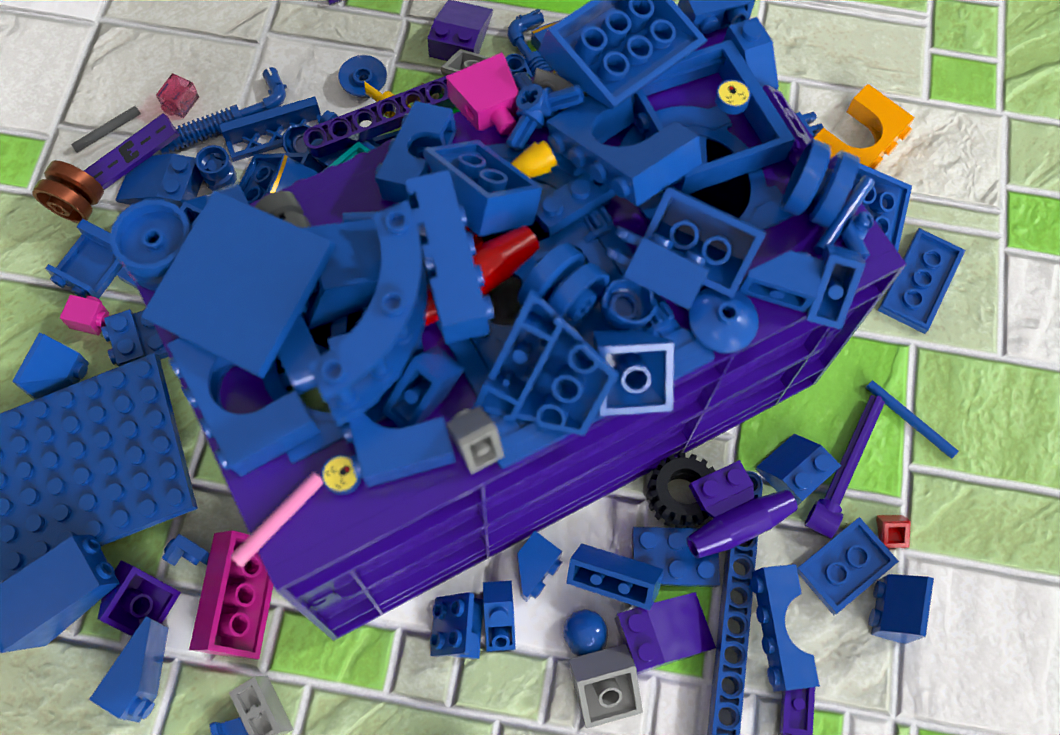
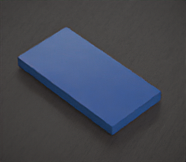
[877,228,966,334]

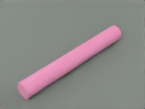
[230,472,323,567]

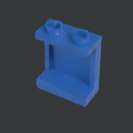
[45,219,123,299]

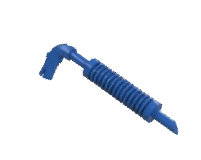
[507,9,552,76]
[160,67,287,154]

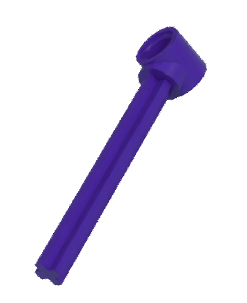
[804,395,885,539]

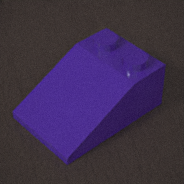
[427,0,493,61]
[614,592,716,675]

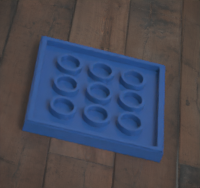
[141,190,337,378]

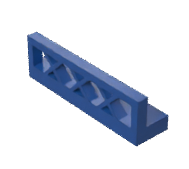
[219,96,321,162]

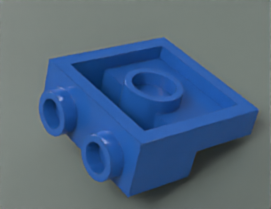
[101,309,169,366]

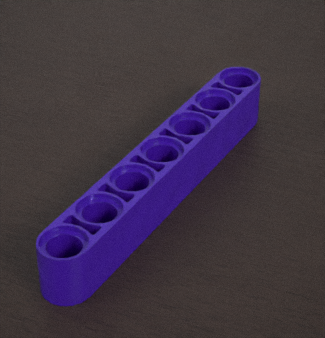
[303,73,455,158]

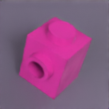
[60,295,109,336]

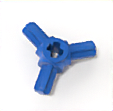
[506,73,585,152]

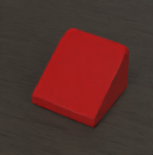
[876,515,911,548]

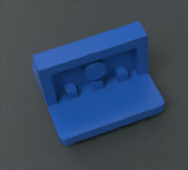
[430,592,483,659]

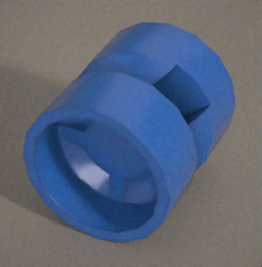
[195,145,237,191]

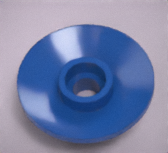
[338,55,387,97]
[688,287,758,353]

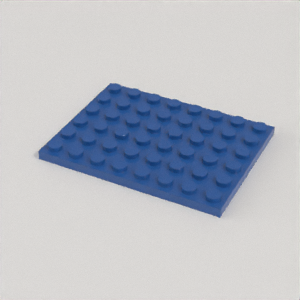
[0,353,198,584]

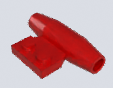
[425,226,539,327]

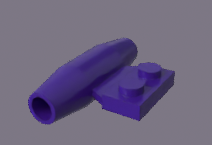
[686,460,798,559]

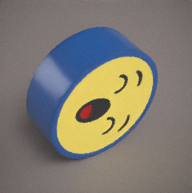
[715,80,751,114]
[322,455,361,495]

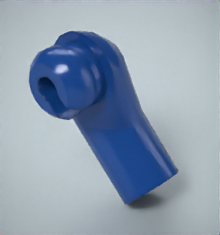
[842,212,874,260]

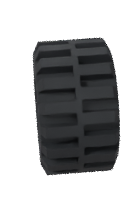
[646,453,716,528]

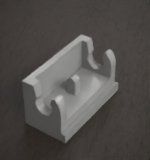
[229,676,294,735]

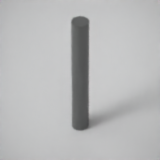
[71,106,141,153]

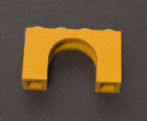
[814,84,915,170]

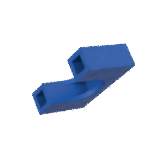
[546,95,702,206]
[328,333,455,487]
[167,337,321,477]

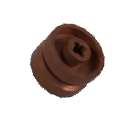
[32,160,104,223]

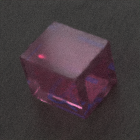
[156,73,199,119]

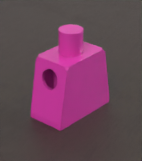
[446,53,519,135]

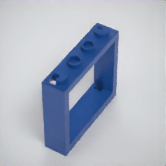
[631,40,795,194]

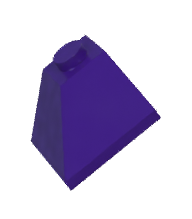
[97,560,181,636]

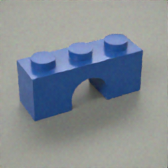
[375,101,457,205]

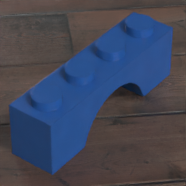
[751,564,820,692]

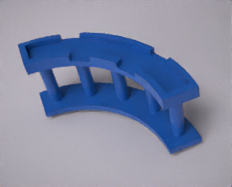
[307,200,428,427]

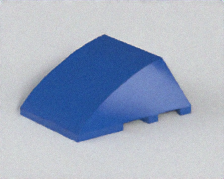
[471,290,619,435]

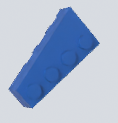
[405,170,494,344]

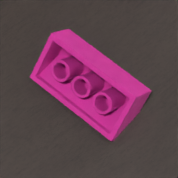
[189,530,273,660]

